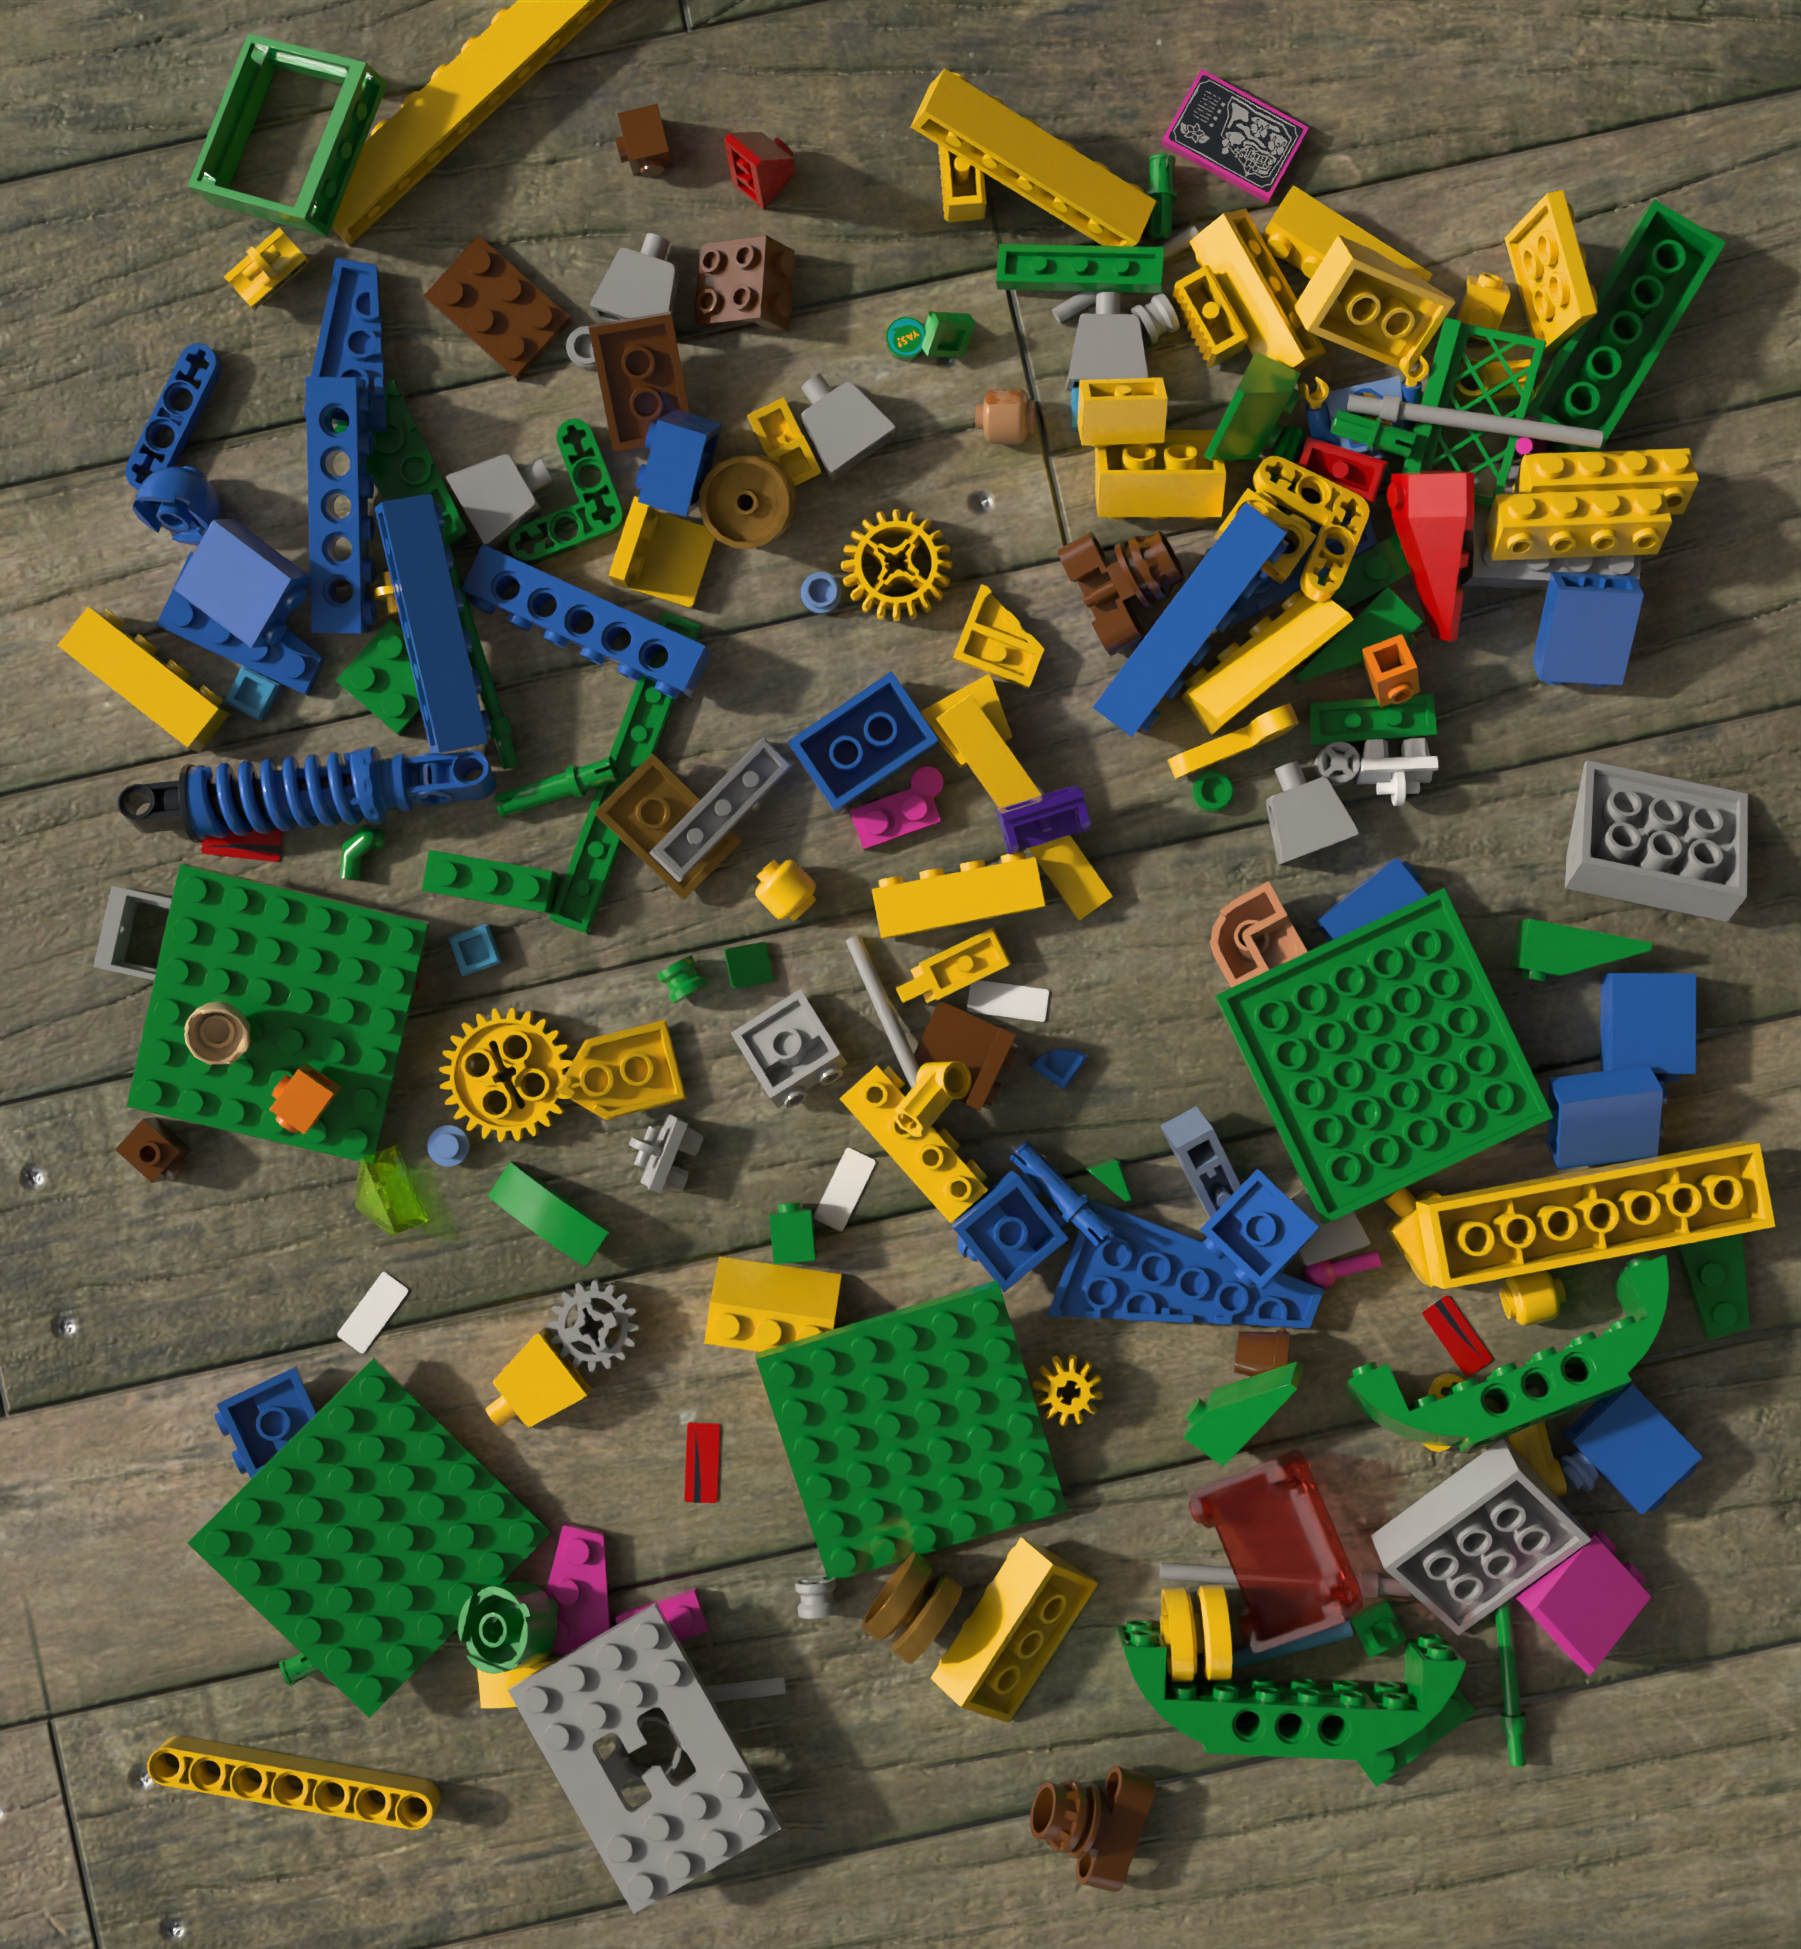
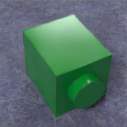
[769,1201,817,1265]

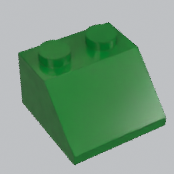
[1203,351,1301,461]

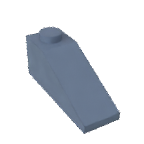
[1160,1106,1241,1219]

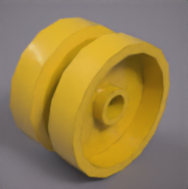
[1160,1584,1232,1683]

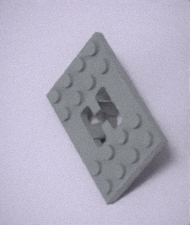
[508,1602,782,1914]

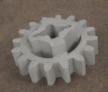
[548,1279,640,1372]

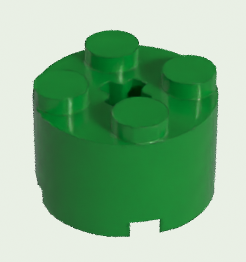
[458,1581,559,1674]

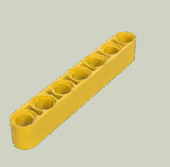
[147,1736,440,1830]

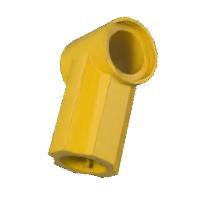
[1451,359,1534,406]
[893,1061,972,1137]
[1509,1422,1567,1497]

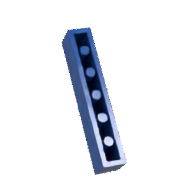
[375,494,491,754]
[1093,501,1289,737]

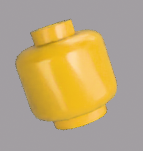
[755,859,817,921]
[1499,1270,1566,1326]

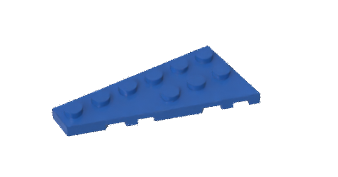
[1046,1199,1325,1328]

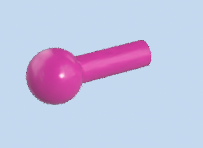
[1515,437,1548,458]
[1303,1250,1383,1290]

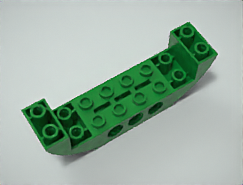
[1344,1253,1669,1454]
[1116,1620,1466,1761]

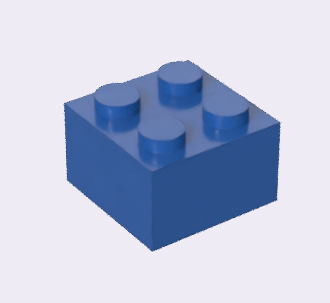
[635,409,722,517]

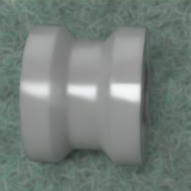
[1131,293,1180,346]
[1313,742,1360,786]
[795,1575,839,1619]

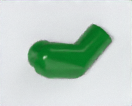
[339,825,385,880]

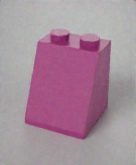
[1514,1526,1651,1676]

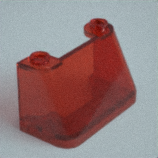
[1188,1448,1363,1654]

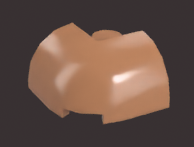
[1209,881,1307,987]

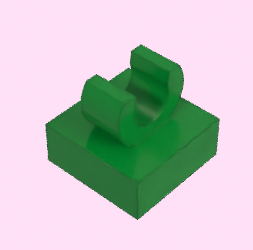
[922,311,976,358]
[1348,1599,1407,1658]

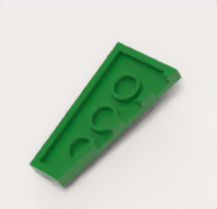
[334,380,470,549]

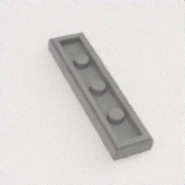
[649,737,792,882]

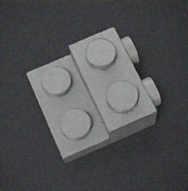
[731,989,848,1108]

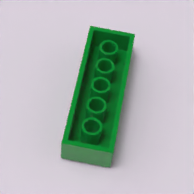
[1525,199,1726,453]

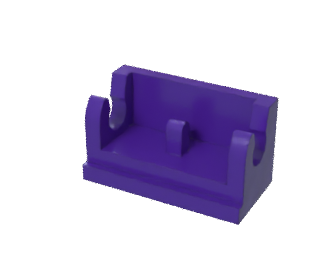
[995,785,1091,855]

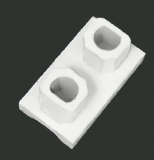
[1356,738,1438,806]

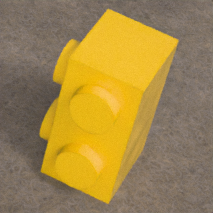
[1077,377,1168,448]

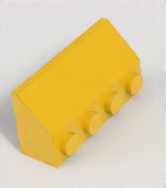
[1181,590,1354,735]
[931,1537,1099,1723]

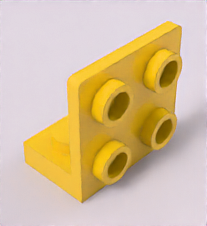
[608,496,716,609]

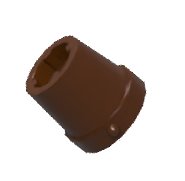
[1234,1327,1290,1377]

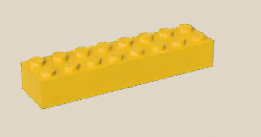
[1415,1141,1776,1289]

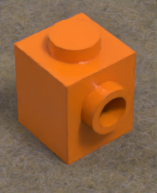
[1362,634,1420,707]
[269,1063,341,1134]

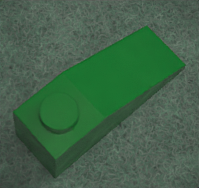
[1292,587,1423,685]
[1510,919,1652,983]
[1183,1361,1304,1467]

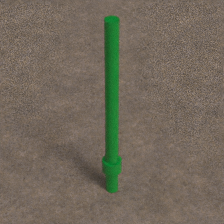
[440,527,519,770]
[1495,1598,1527,1767]

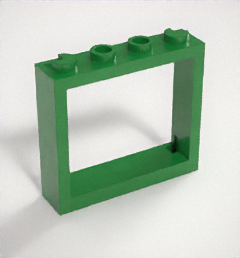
[188,33,388,237]

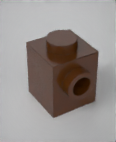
[615,104,673,177]
[115,1117,192,1183]

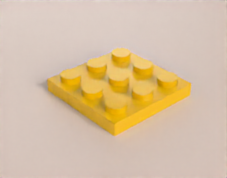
[1504,189,1598,354]

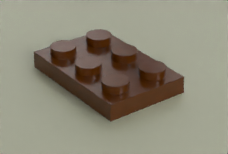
[423,235,572,381]
[589,311,690,452]

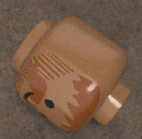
[975,389,1036,444]

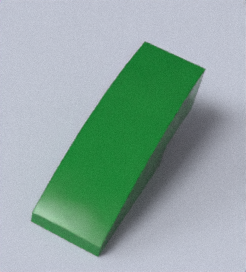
[488,1161,613,1268]

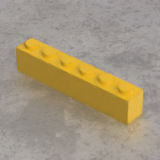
[911,68,1156,246]

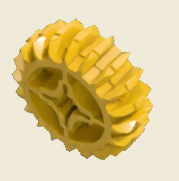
[841,509,952,622]

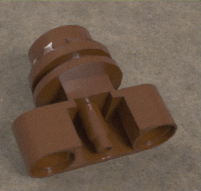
[1058,531,1186,656]
[1030,1766,1155,1893]

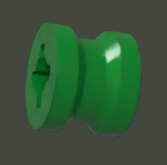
[656,955,708,1004]

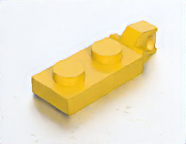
[896,927,1011,1003]

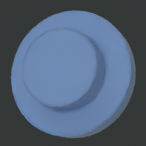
[801,572,842,614]
[427,1125,470,1167]
[1559,1452,1599,1492]

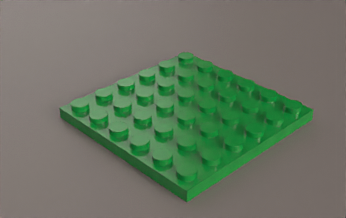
[126,863,430,1164]
[1214,888,1553,1225]
[755,1280,1067,1581]
[187,1357,551,1718]

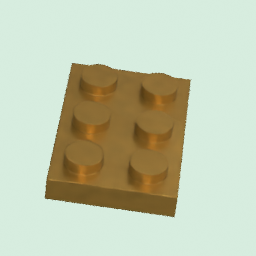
[594,754,742,900]

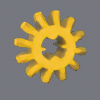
[1032,1354,1103,1426]

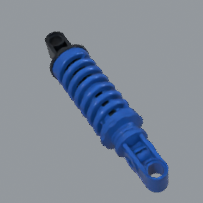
[118,746,497,843]

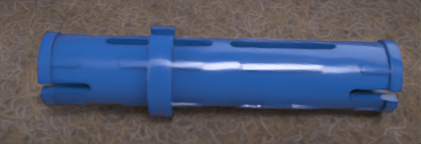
[1009,1141,1116,1248]

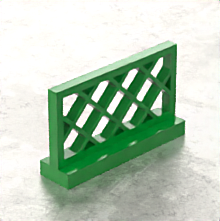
[1402,317,1547,507]

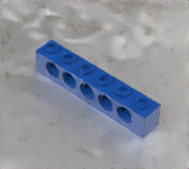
[305,376,376,634]
[461,544,712,699]

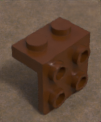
[694,235,795,333]
[914,1002,1019,1111]

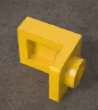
[1456,272,1511,342]

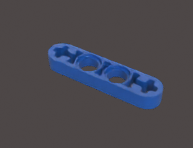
[125,343,222,490]

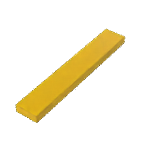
[935,694,1113,921]

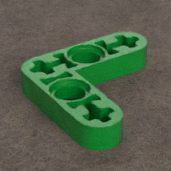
[508,418,625,565]

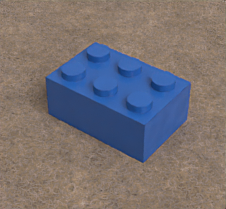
[788,671,939,815]

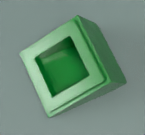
[724,941,774,990]
[1086,1158,1132,1202]

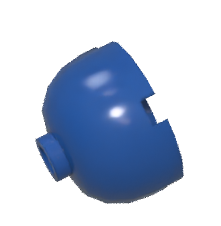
[133,466,221,545]

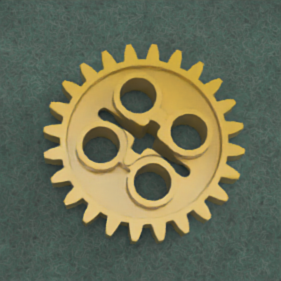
[439,1008,573,1142]

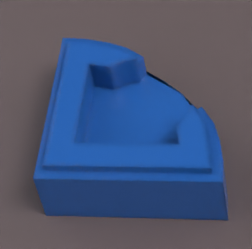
[1030,1049,1087,1090]

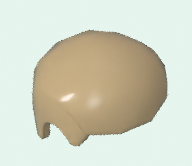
[184,1001,250,1065]

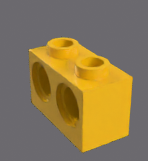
[1214,488,1316,585]

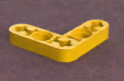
[1252,456,1370,602]
[1168,703,1299,779]

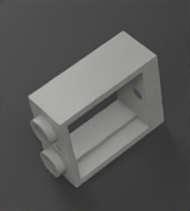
[93,886,172,980]

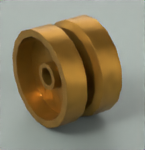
[699,454,797,549]
[861,1552,963,1664]

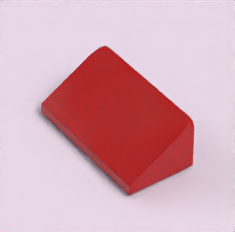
[1299,437,1388,502]

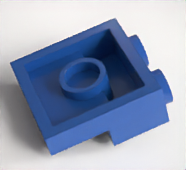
[1200,1169,1321,1289]
[951,1171,1068,1292]
[215,1366,318,1479]

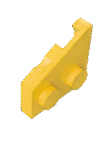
[952,584,1044,690]

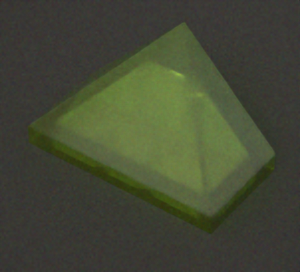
[355,1145,429,1236]

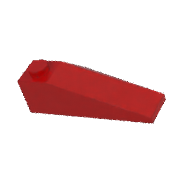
[1387,470,1474,641]

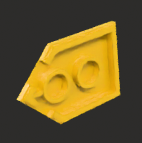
[555,1019,686,1120]

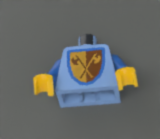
[1298,355,1429,478]

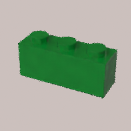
[421,850,559,914]

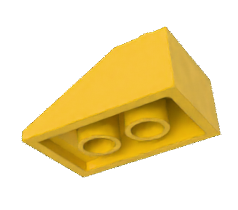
[1294,235,1455,371]

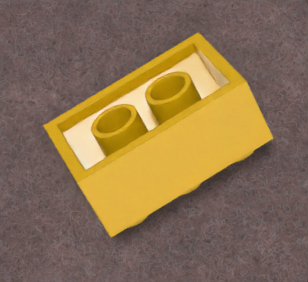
[1095,430,1226,520]
[704,1256,842,1352]

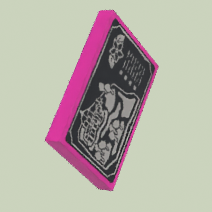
[1160,69,1309,204]

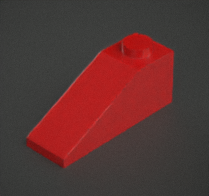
[724,132,795,210]

